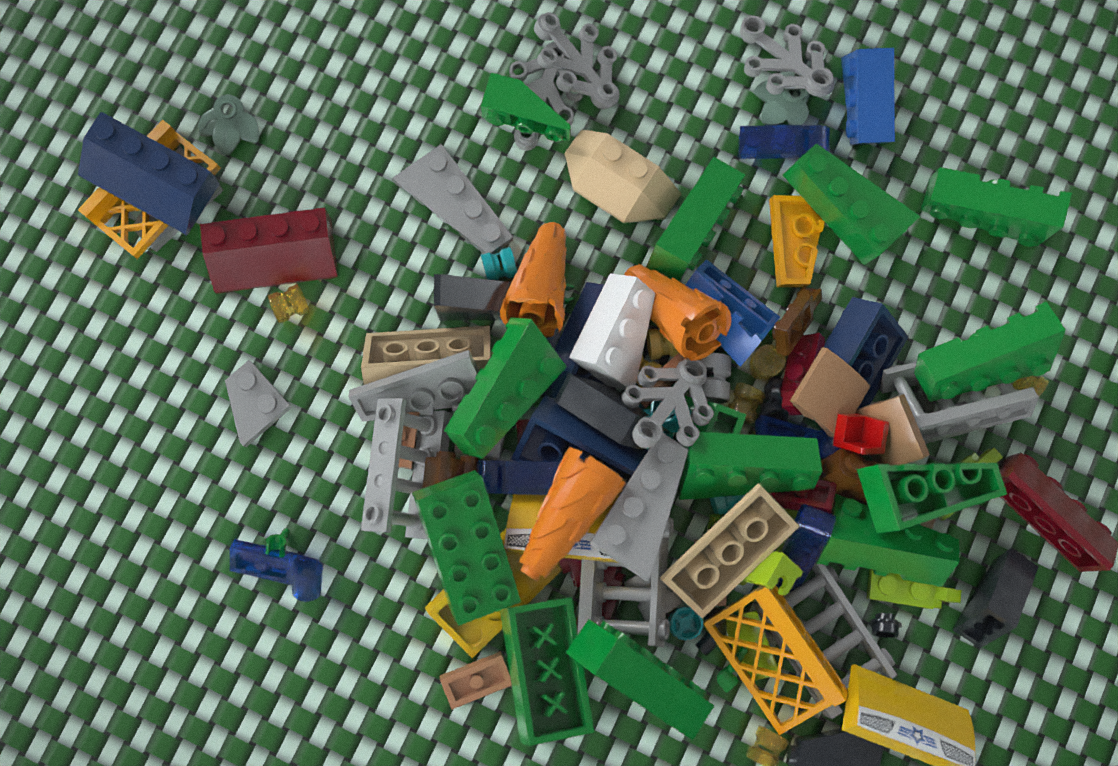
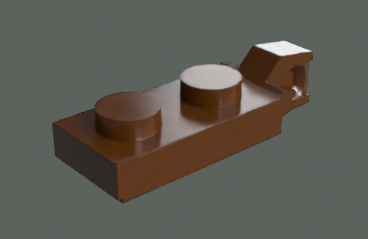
[772,286,822,356]

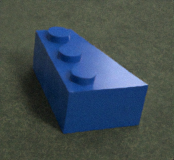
[841,48,895,145]
[685,260,780,367]

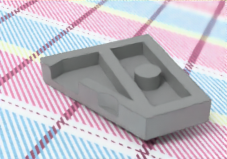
[225,360,292,447]

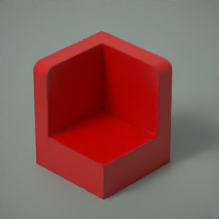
[833,413,889,455]

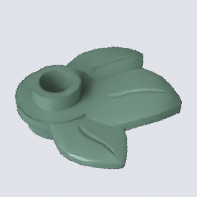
[754,80,810,129]
[198,94,259,156]

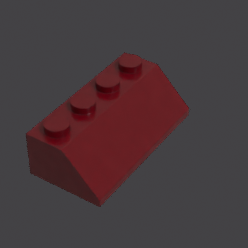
[200,207,338,294]
[998,452,1118,572]

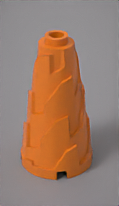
[500,222,567,338]
[624,264,731,361]
[519,447,626,581]

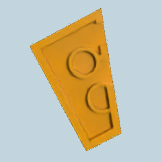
[769,195,825,287]

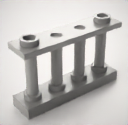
[880,362,1039,444]
[361,398,452,539]
[577,514,674,647]
[752,562,897,719]

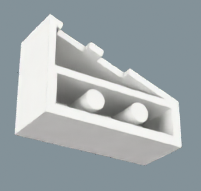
[569,273,656,390]

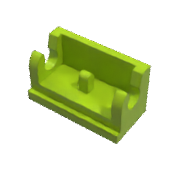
[738,551,803,596]

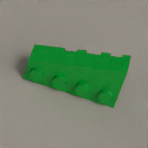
[782,144,921,265]
[646,157,745,282]
[921,167,1072,247]
[914,302,1066,402]
[444,317,567,459]
[678,432,822,500]
[857,463,1007,533]
[816,494,960,587]

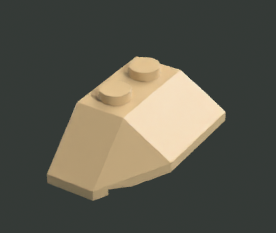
[565,129,681,223]

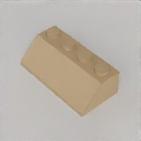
[361,326,491,385]
[660,483,800,618]

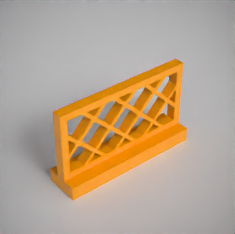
[78,120,221,259]
[703,585,848,735]

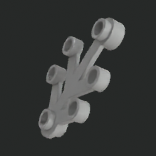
[534,12,620,109]
[740,16,835,97]
[509,42,583,151]
[622,358,713,448]

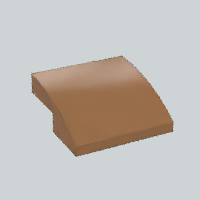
[790,347,870,438]
[854,394,930,465]

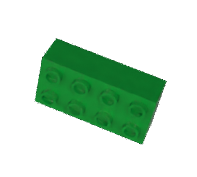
[412,470,521,626]
[500,597,594,746]
[566,619,715,741]

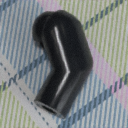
[695,606,727,657]

